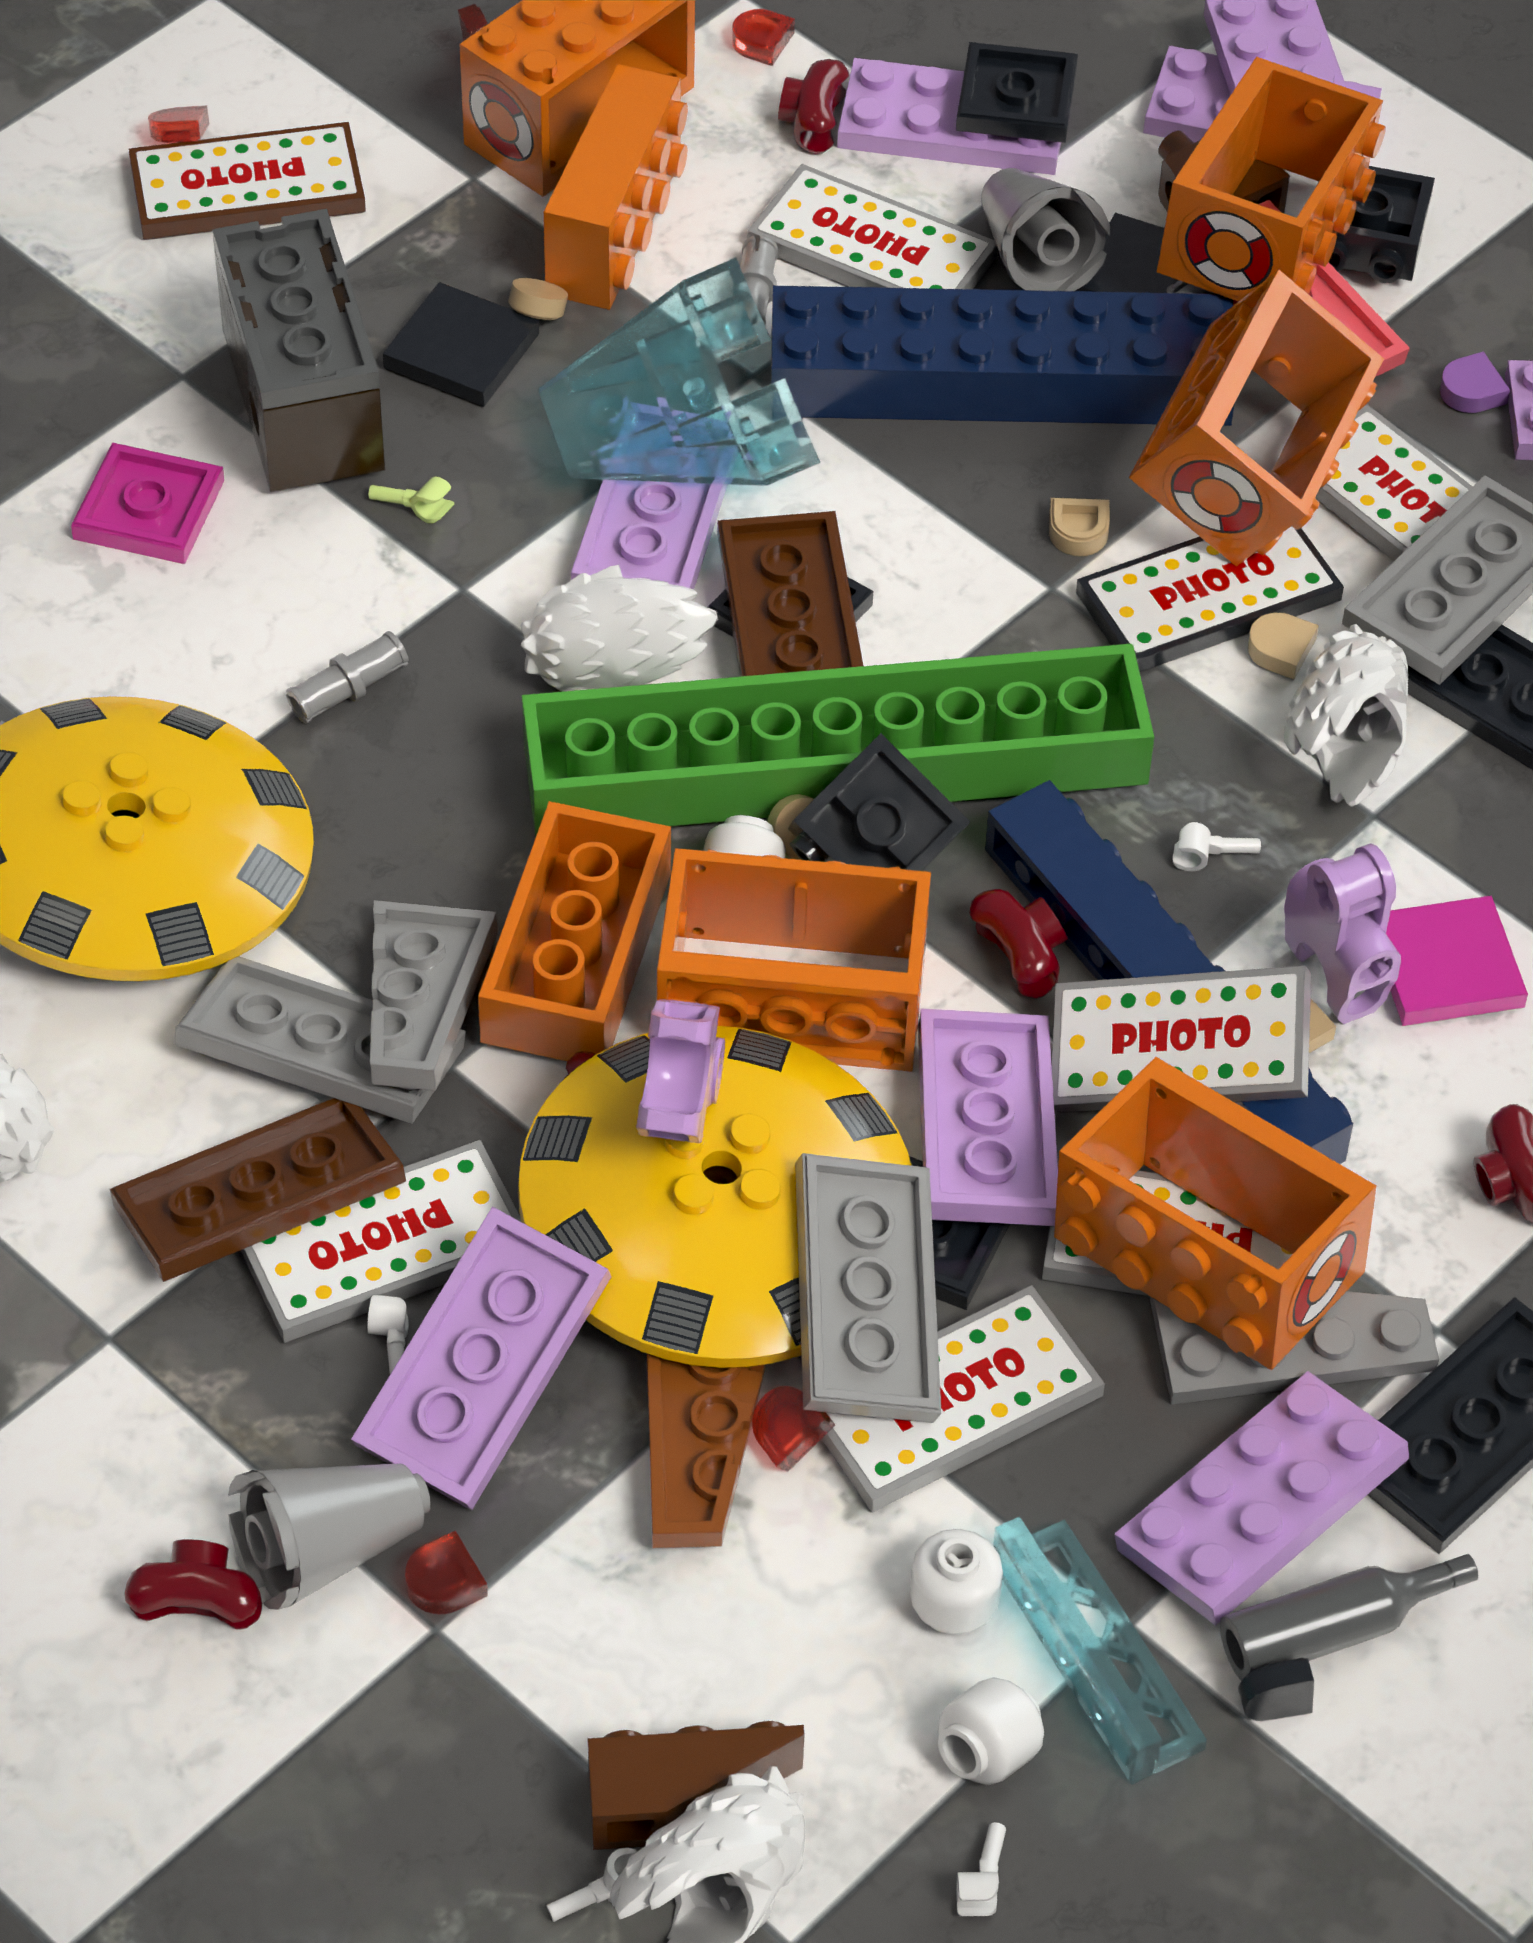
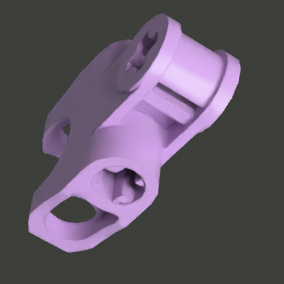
[1284,843,1401,1024]
[636,999,725,1143]

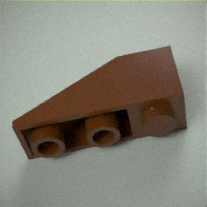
[587,1721,805,1850]

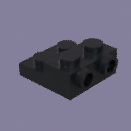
[1318,166,1435,283]
[788,734,970,871]

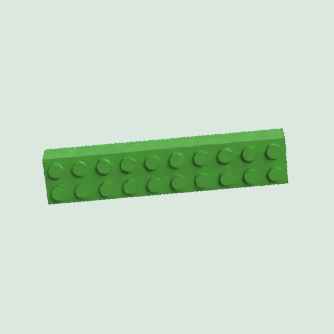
[522,644,1154,838]

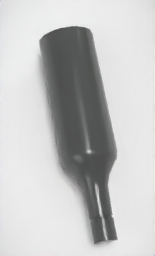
[1220,1554,1478,1681]

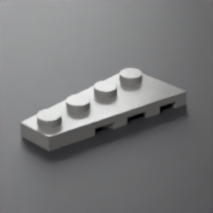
[370,900,498,1091]
[1149,1291,1439,1405]

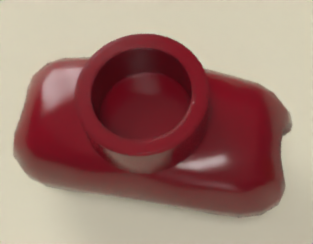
[778,59,849,154]
[969,889,1067,999]
[1473,1104,1533,1223]
[124,1539,262,1630]

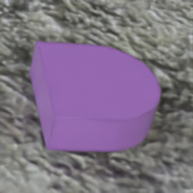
[1440,351,1510,413]

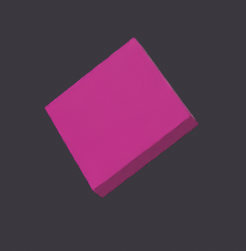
[71,442,225,564]
[1386,895,1528,1026]

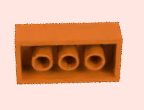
[543,63,688,310]
[478,801,671,1061]

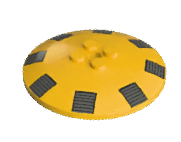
[0,696,314,981]
[518,1026,912,1368]

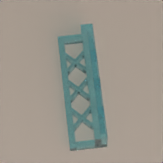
[993,1516,1207,1785]

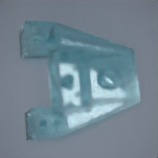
[538,257,821,486]

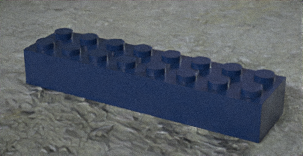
[771,285,1235,426]

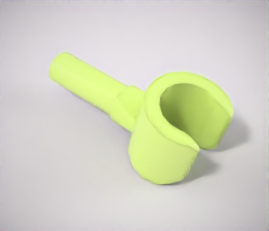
[368,476,455,524]

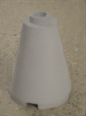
[981,168,1110,291]
[228,1463,431,1610]

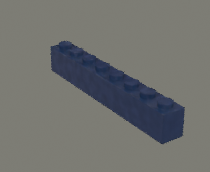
[985,780,1354,1164]

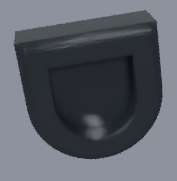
[1238,1657,1314,1721]

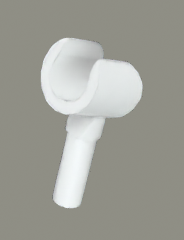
[1173,822,1261,872]
[368,1295,409,1374]
[956,1822,1006,1916]
[546,1848,637,1922]

